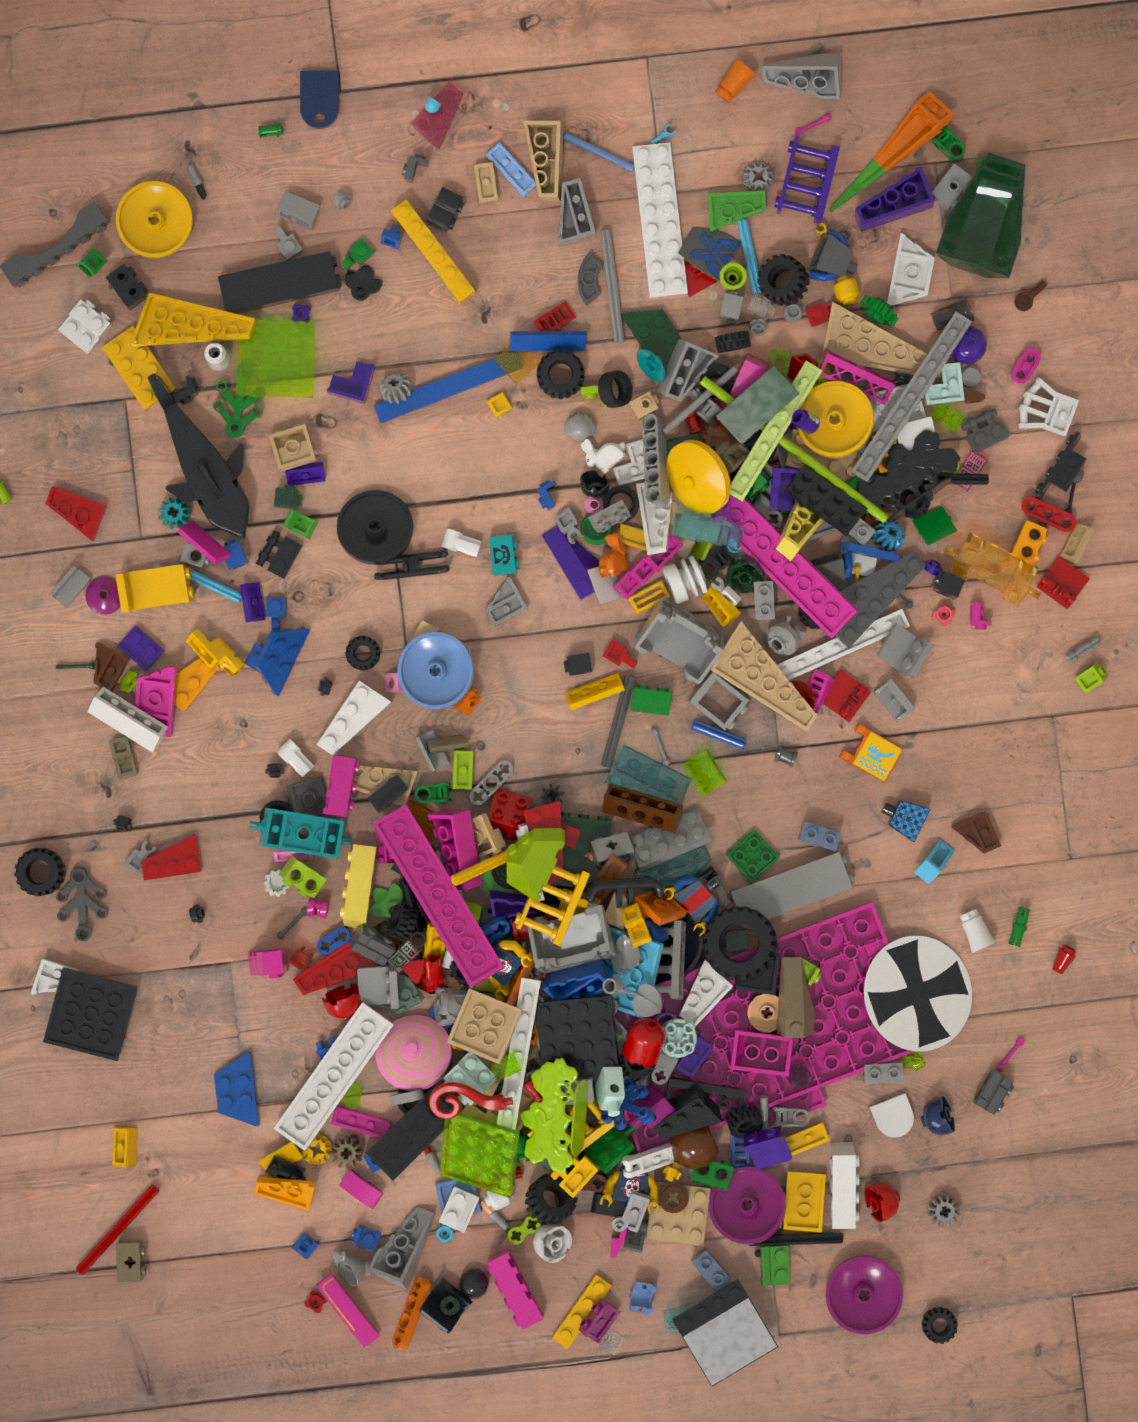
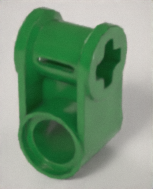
[931,126,966,162]
[414,782,452,803]

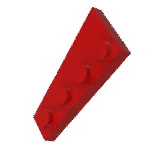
[293,941,376,995]

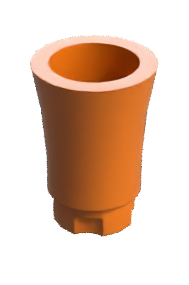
[715,59,756,103]

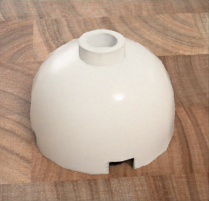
[533,1223,572,1263]

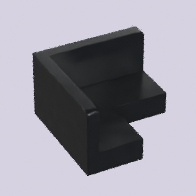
[735,955,780,995]

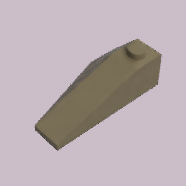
[777,957,815,1038]

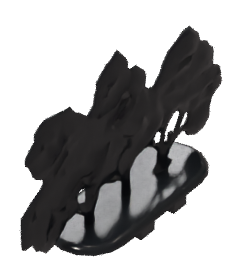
[857,430,961,523]

